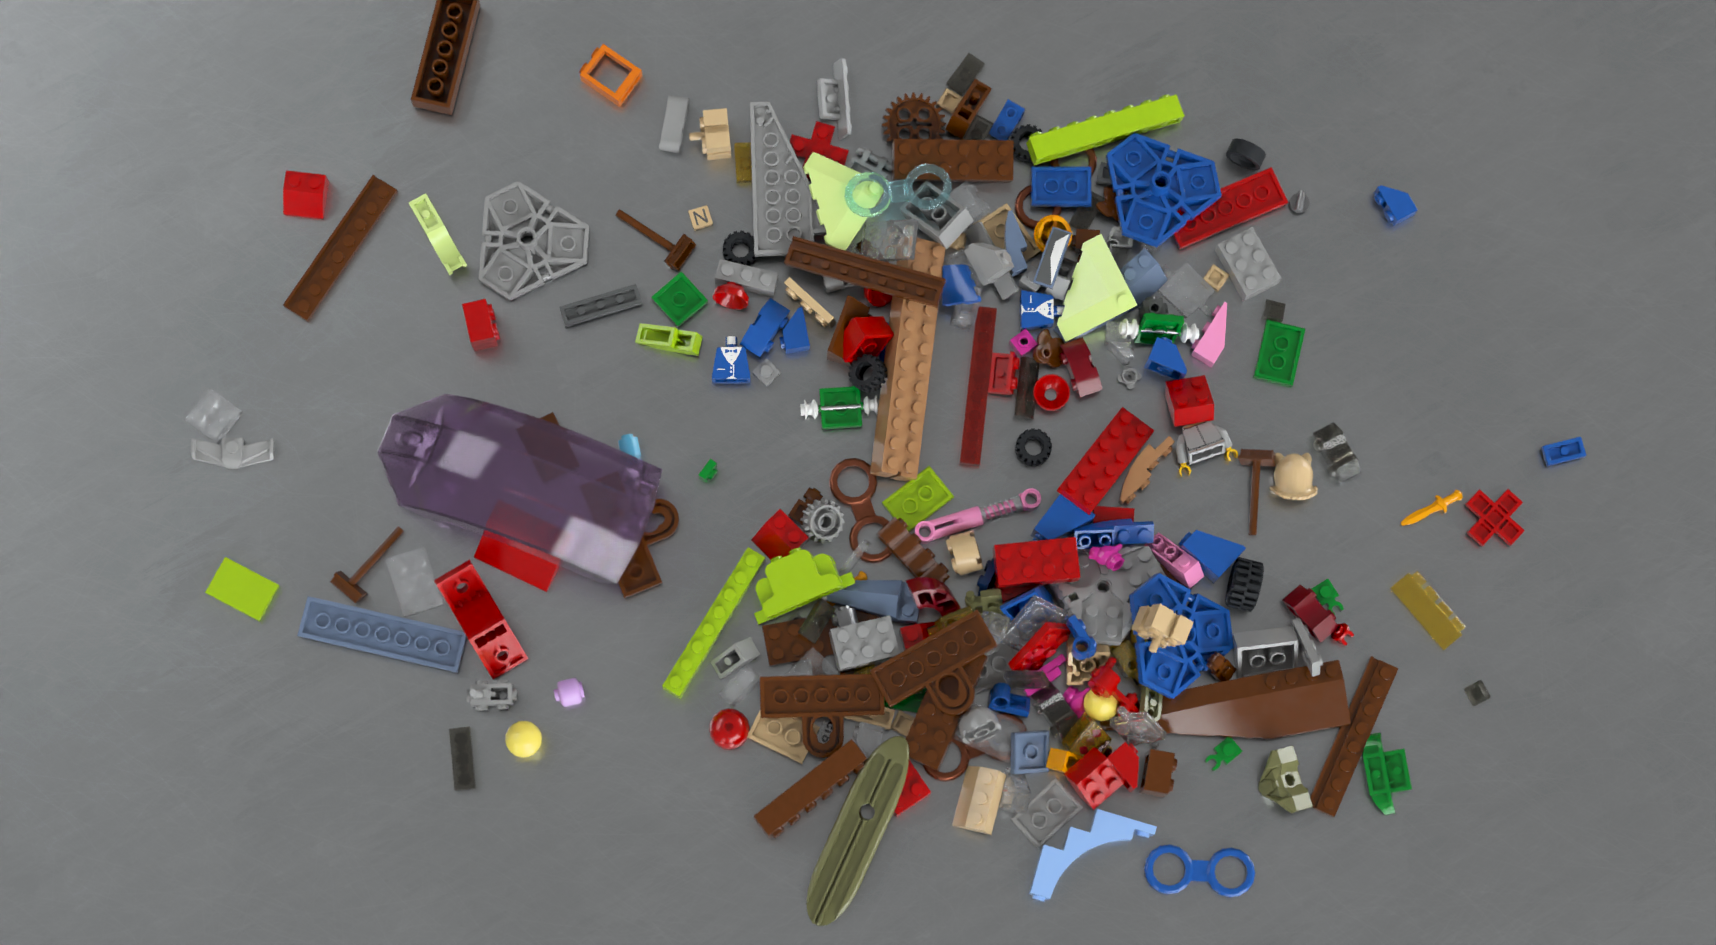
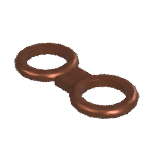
[1015,148,1097,229]
[829,458,892,563]
[922,712,1027,781]

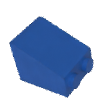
[1031,494,1095,541]
[1179,530,1246,584]

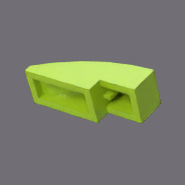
[635,323,703,356]

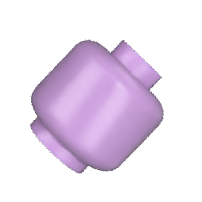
[554,678,585,707]

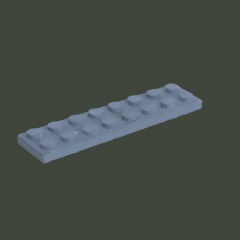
[297,596,467,673]

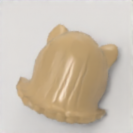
[1270,453,1318,500]

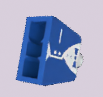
[1020,290,1065,332]
[712,336,751,383]

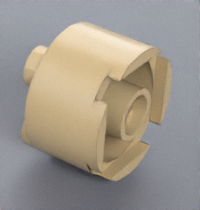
[946,530,984,576]

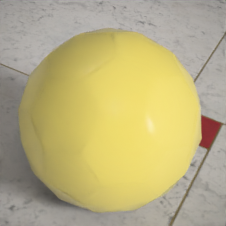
[1083,689,1120,721]
[505,721,542,757]

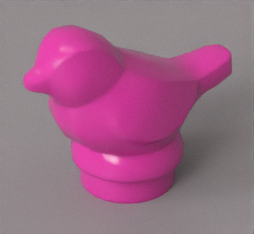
[1088,543,1124,571]
[1062,686,1091,721]

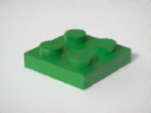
[651,271,708,328]

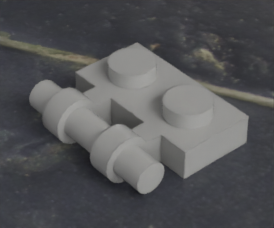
[847,146,892,186]

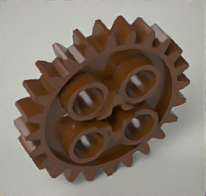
[882,92,946,149]

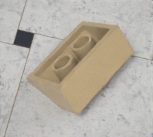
[952,766,1006,835]

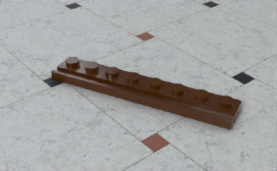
[283,175,398,322]
[784,236,946,308]
[1310,656,1399,817]

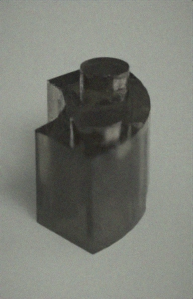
[1313,422,1361,483]
[1031,682,1084,743]

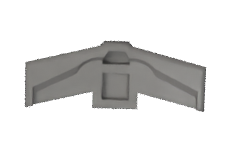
[191,437,275,469]

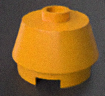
[1034,215,1072,252]

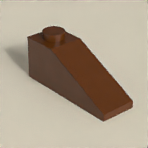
[945,79,992,139]

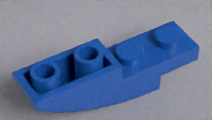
[1074,519,1154,549]

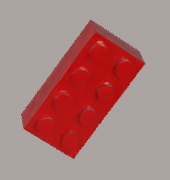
[993,537,1081,589]

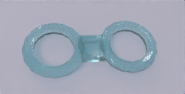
[844,164,952,217]

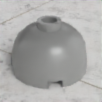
[959,705,1001,744]

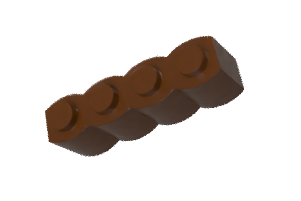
[876,517,950,583]

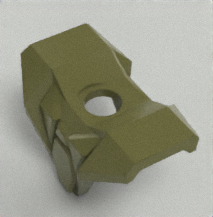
[1258,745,1313,814]

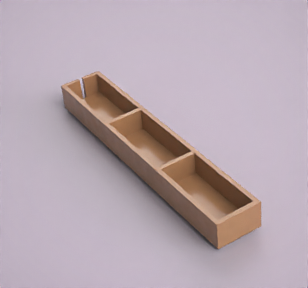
[870,236,945,482]

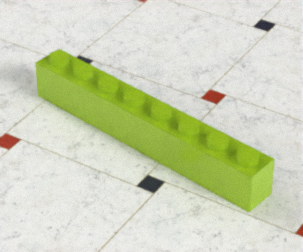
[1026,94,1184,165]
[662,547,766,699]

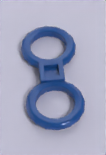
[1144,844,1255,897]

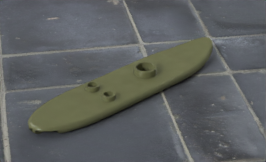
[806,736,909,926]

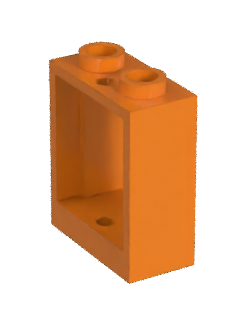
[580,44,642,107]

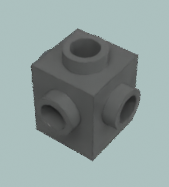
[1138,296,1168,320]

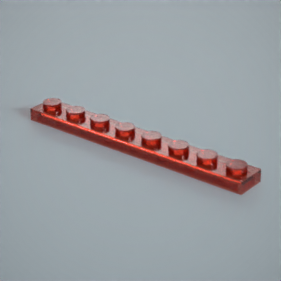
[960,306,997,466]

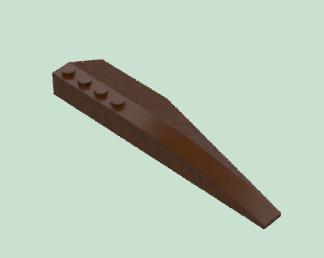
[1099,660,1351,739]

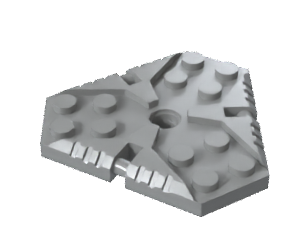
[479,181,589,301]
[1049,545,1167,646]

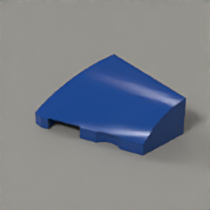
[942,264,981,306]

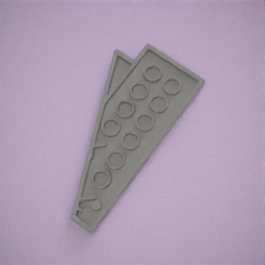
[750,101,827,257]

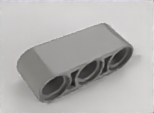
[659,95,689,153]

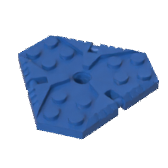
[1106,133,1221,248]
[1129,573,1234,699]

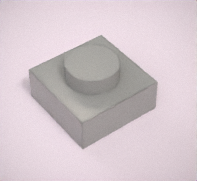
[752,358,781,387]

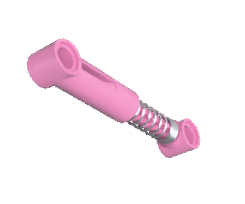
[914,488,1041,544]

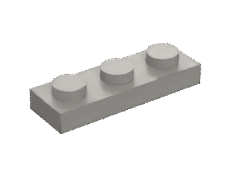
[1292,618,1323,677]

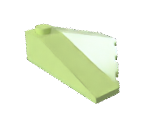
[803,152,886,251]
[1057,234,1138,342]

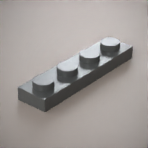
[559,284,642,327]

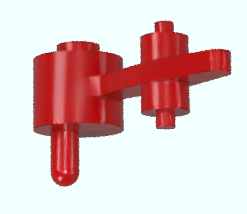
[1088,657,1142,721]

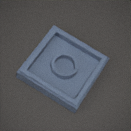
[1010,730,1049,774]

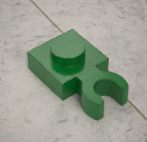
[1311,579,1344,615]
[1205,737,1243,771]

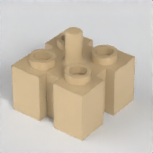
[689,108,731,160]
[1131,604,1193,653]
[1065,638,1110,685]

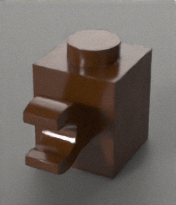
[1071,229,1100,263]

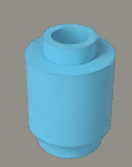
[618,434,641,465]

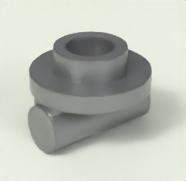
[1289,191,1310,213]

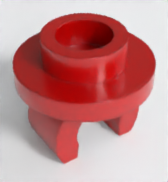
[1331,623,1354,645]

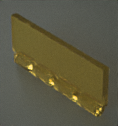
[1390,571,1466,650]

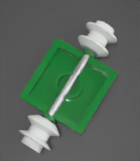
[1119,313,1199,344]
[800,386,879,430]

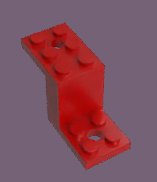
[434,559,528,679]

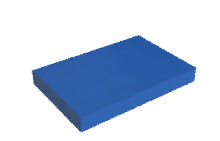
[1031,166,1092,207]

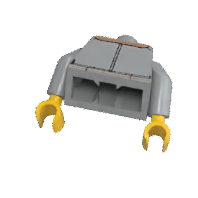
[1176,421,1238,477]

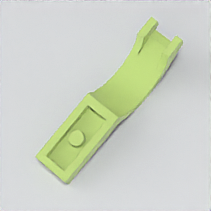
[408,193,467,275]

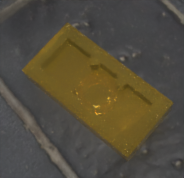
[734,142,752,183]

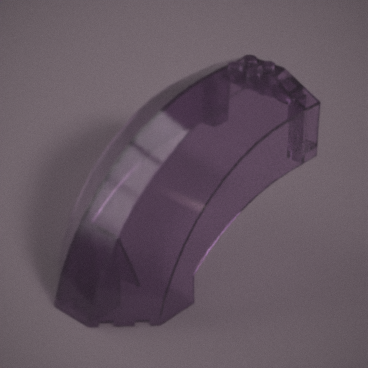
[377,394,662,583]

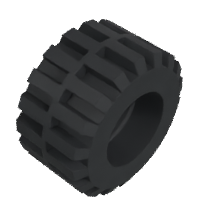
[1225,557,1264,612]

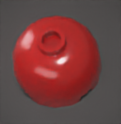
[709,708,750,750]

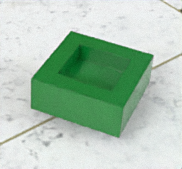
[698,459,718,483]

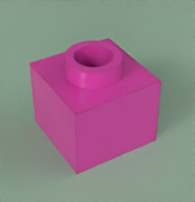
[1009,329,1038,359]

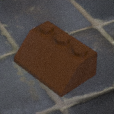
[827,295,872,368]

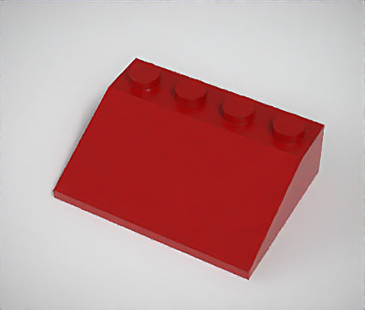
[474,500,574,592]

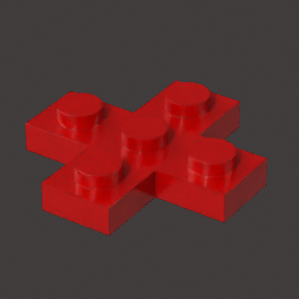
[789,121,849,181]
[1465,489,1525,547]

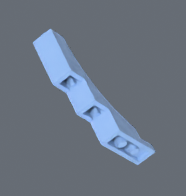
[1029,809,1157,902]

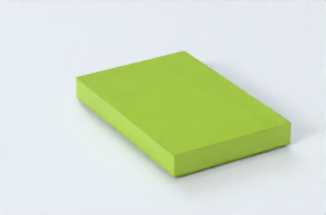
[882,466,954,532]
[205,557,280,622]

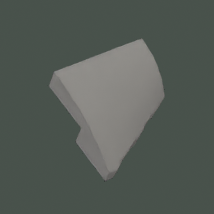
[1105,226,1133,269]

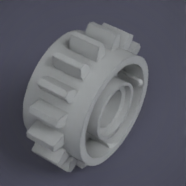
[800,498,845,543]

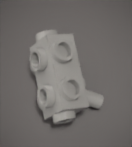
[467,680,517,711]

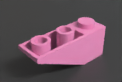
[1191,302,1227,368]
[1144,532,1204,589]

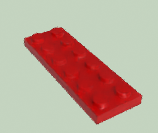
[1173,167,1288,250]
[1057,407,1155,515]

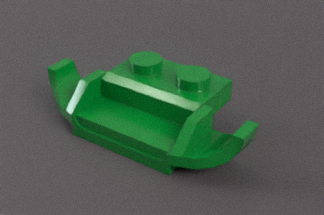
[1363,732,1412,815]

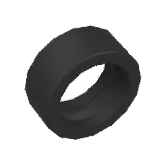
[1226,138,1266,170]

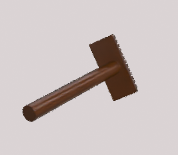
[616,209,696,271]
[1238,449,1276,535]
[330,526,404,603]

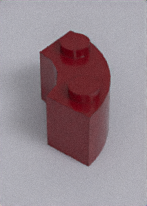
[1059,337,1103,397]
[906,577,961,617]
[1282,585,1339,643]

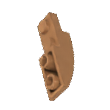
[1118,436,1175,505]

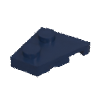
[977,557,996,607]

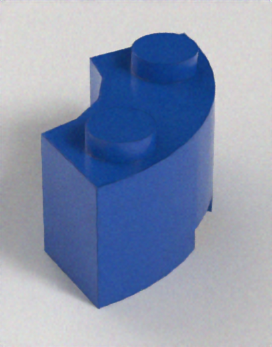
[740,298,791,357]

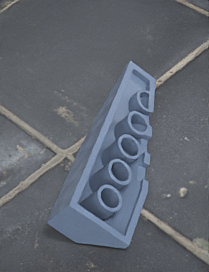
[1053,248,1168,343]

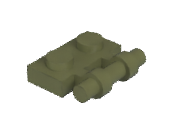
[965,588,1004,622]

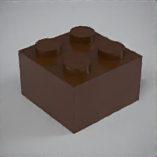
[1139,749,1178,798]

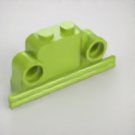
[754,547,856,625]

